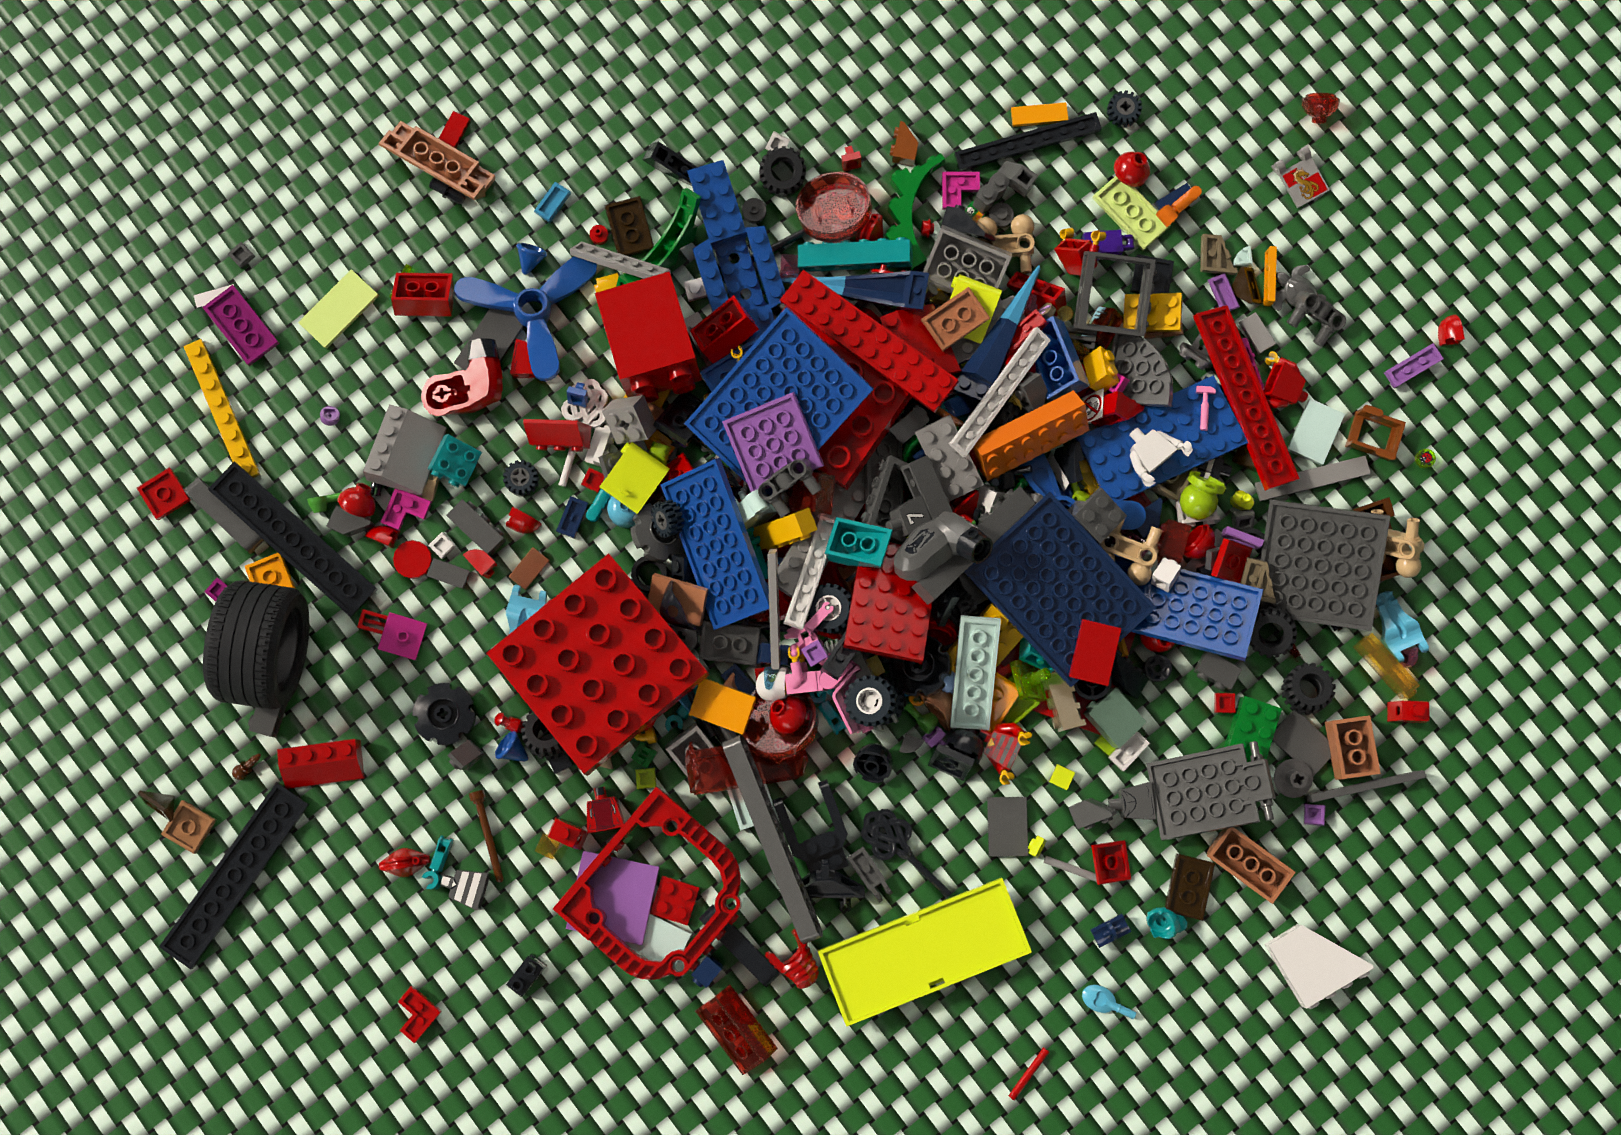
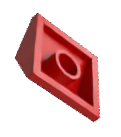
[1091,840,1131,885]

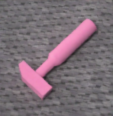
[1196,386,1216,431]

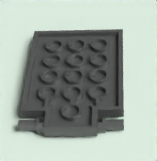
[1146,741,1276,841]

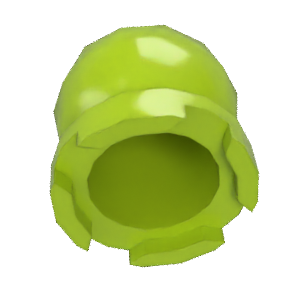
[1179,471,1226,520]

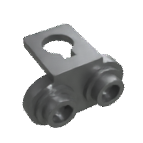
[1179,334,1213,370]

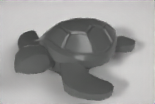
[1273,265,1326,316]

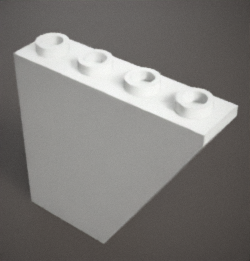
[1264,924,1374,1009]

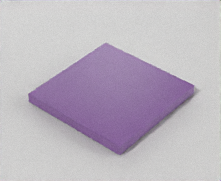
[722,392,824,492]
[566,851,660,945]

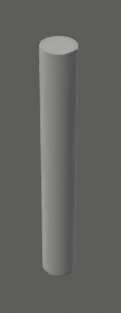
[1043,856,1097,882]

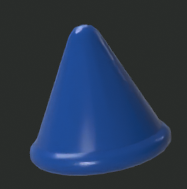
[516,243,547,275]
[495,731,529,762]

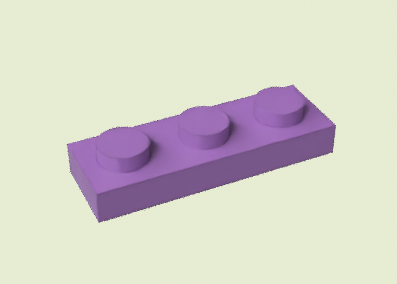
[1384,343,1444,388]

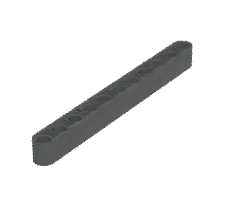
[722,735,823,944]

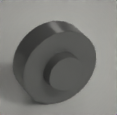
[742,198,766,224]
[989,203,1014,229]

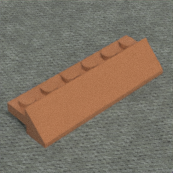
[379,121,495,200]

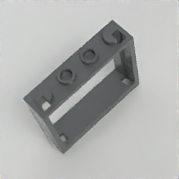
[1073,251,1157,336]
[861,455,908,545]

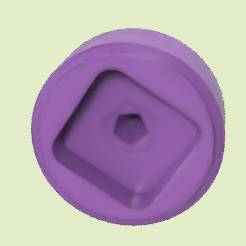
[320,406,340,426]

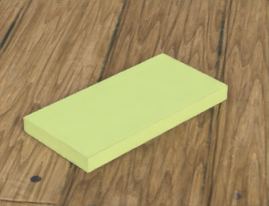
[1092,176,1171,251]
[298,270,379,349]

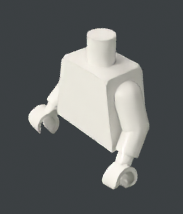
[1130,428,1193,487]

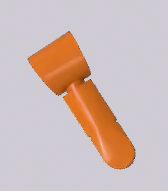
[1155,186,1202,227]

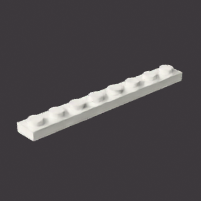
[949,327,1050,457]

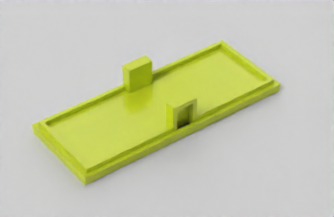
[818,877,1032,1027]

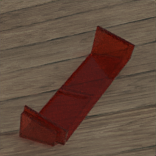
[685,731,808,795]

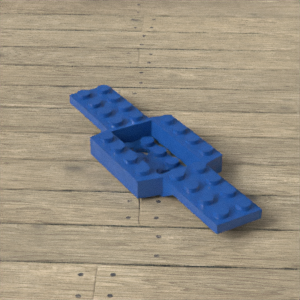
[687,160,785,345]

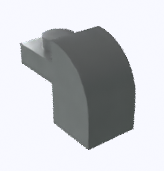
[890,405,929,444]

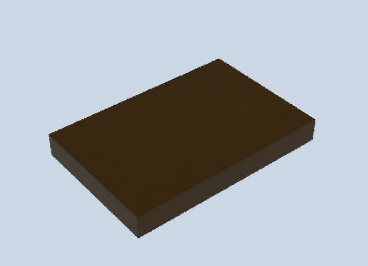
[604,196,654,257]
[1165,853,1215,921]

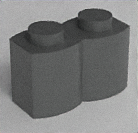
[972,172,1010,214]

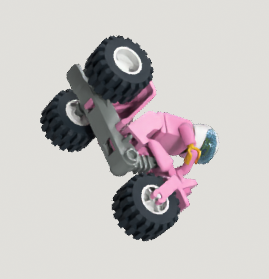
[756,583,906,734]

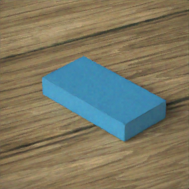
[534,182,571,223]

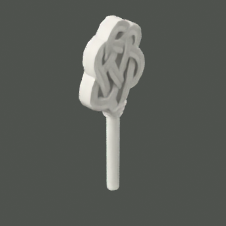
[558,379,609,487]

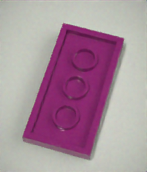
[202,285,280,366]

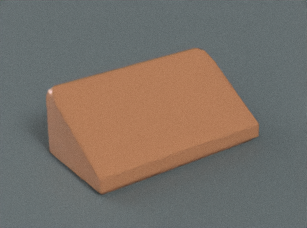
[509,547,550,590]

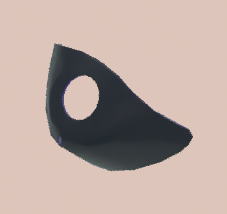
[660,580,696,630]

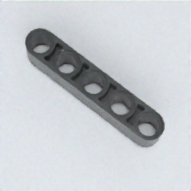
[184,477,264,554]

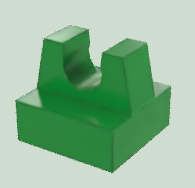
[631,741,658,769]

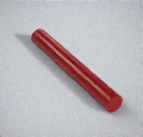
[1008,1047,1050,1101]

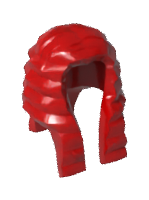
[765,929,819,989]

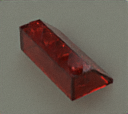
[695,984,778,1075]

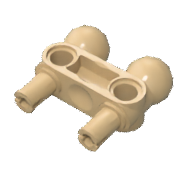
[977,214,1035,274]
[1371,509,1424,578]
[1099,519,1163,586]

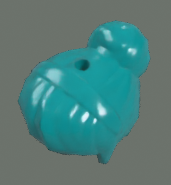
[1146,907,1187,939]

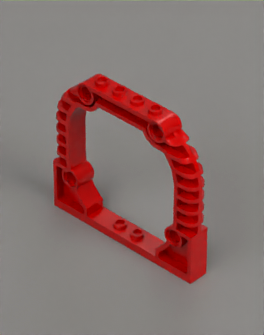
[553,787,742,980]

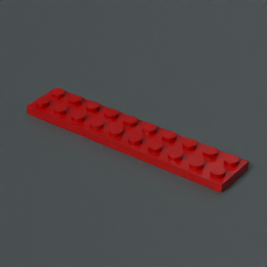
[780,270,959,413]
[1193,305,1300,491]

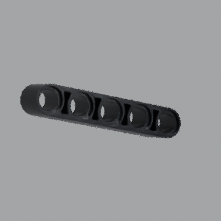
[699,904,781,988]

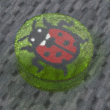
[1415,449,1436,468]

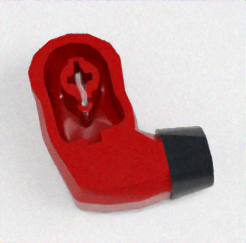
[421,338,503,416]

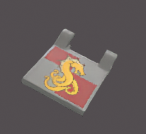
[1271,145,1330,208]

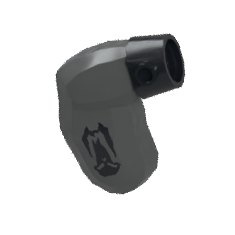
[894,511,993,580]

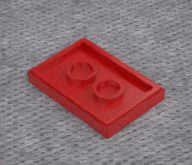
[1069,619,1121,686]

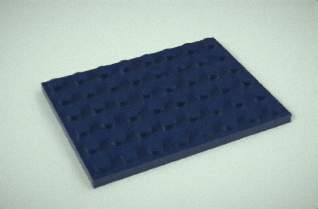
[964,492,1156,687]

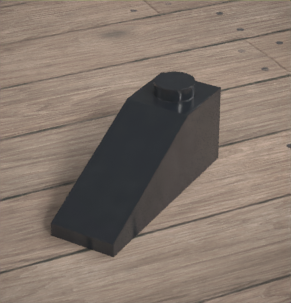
[642,141,698,186]
[940,205,996,242]

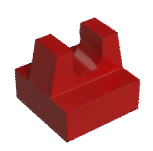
[841,146,862,171]

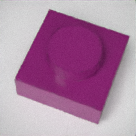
[204,577,228,602]

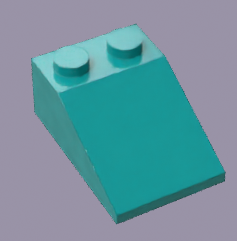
[825,517,893,567]

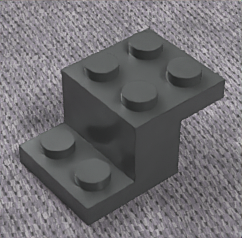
[1068,488,1127,543]

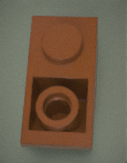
[890,121,918,167]

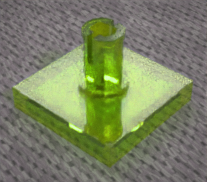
[1010,660,1051,702]

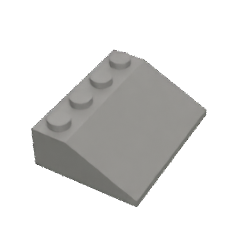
[923,225,1012,294]
[363,404,447,496]

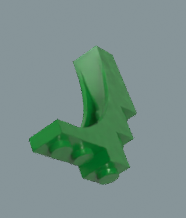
[885,153,945,271]
[616,188,701,287]

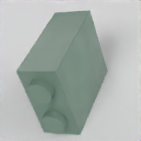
[1083,687,1147,749]

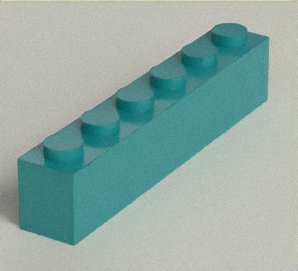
[798,237,912,272]

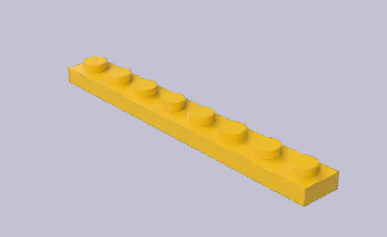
[183,339,261,478]

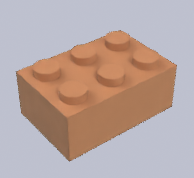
[1325,715,1381,780]

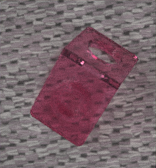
[780,254,799,279]
[1385,647,1419,668]

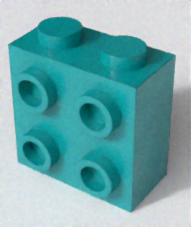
[427,434,482,488]

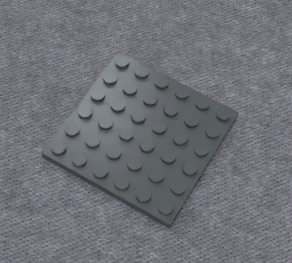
[1258,499,1390,631]

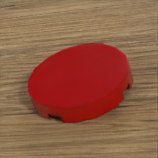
[393,540,433,579]

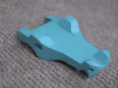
[506,585,547,634]
[1376,591,1429,663]

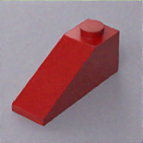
[1007,272,1067,317]

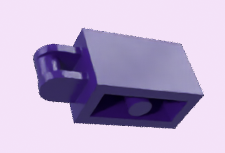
[1081,229,1135,261]

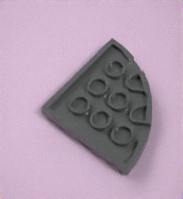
[1106,333,1173,407]

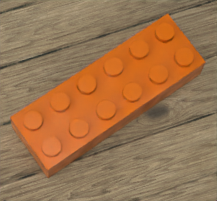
[973,390,1089,481]

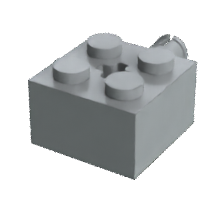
[602,395,658,453]

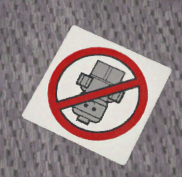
[1081,388,1104,423]

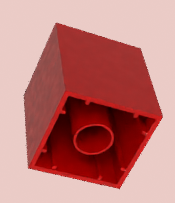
[595,271,702,404]

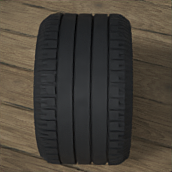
[203,580,309,709]

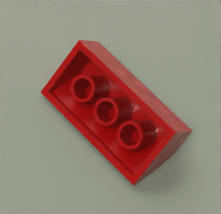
[277,739,364,789]

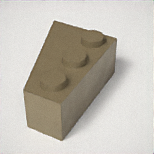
[1041,672,1086,732]

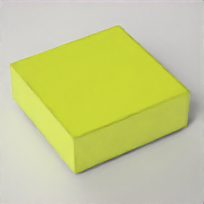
[1049,764,1075,790]

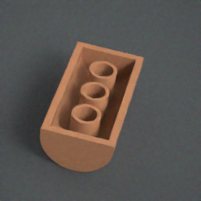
[1207,827,1296,904]

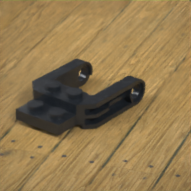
[772,779,849,873]

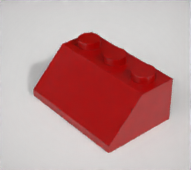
[391,273,454,316]
[690,295,759,364]
[523,419,591,452]

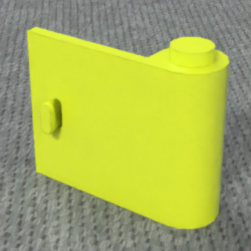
[950,274,1002,344]
[600,442,670,514]

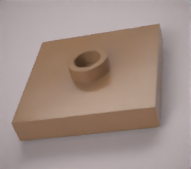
[161,800,217,854]

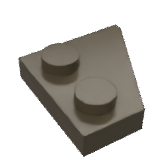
[1200,234,1238,275]
[1240,557,1276,604]

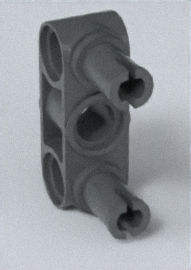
[1287,291,1346,347]
[758,458,822,518]

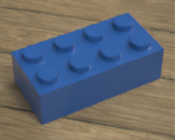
[1035,316,1090,401]

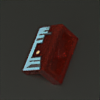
[1081,306,1124,349]

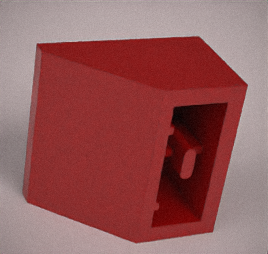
[1090,391,1144,427]

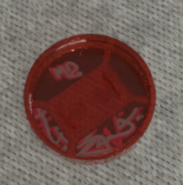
[796,172,872,242]
[743,690,819,759]

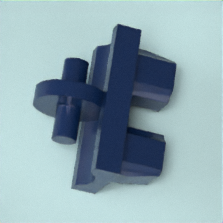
[1090,913,1131,948]

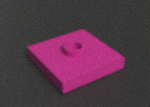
[378,612,427,660]

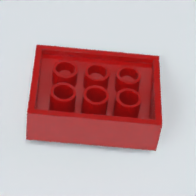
[879,304,961,375]

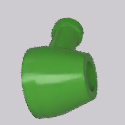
[307,491,342,513]
[905,702,938,734]

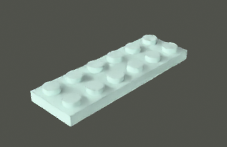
[950,615,1001,730]

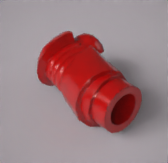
[494,713,524,734]

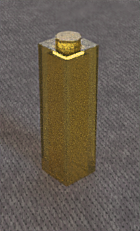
[1353,633,1420,699]

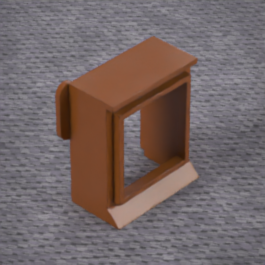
[1345,405,1406,461]

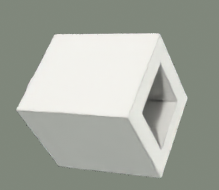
[1151,557,1181,592]

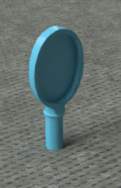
[1082,985,1136,1019]

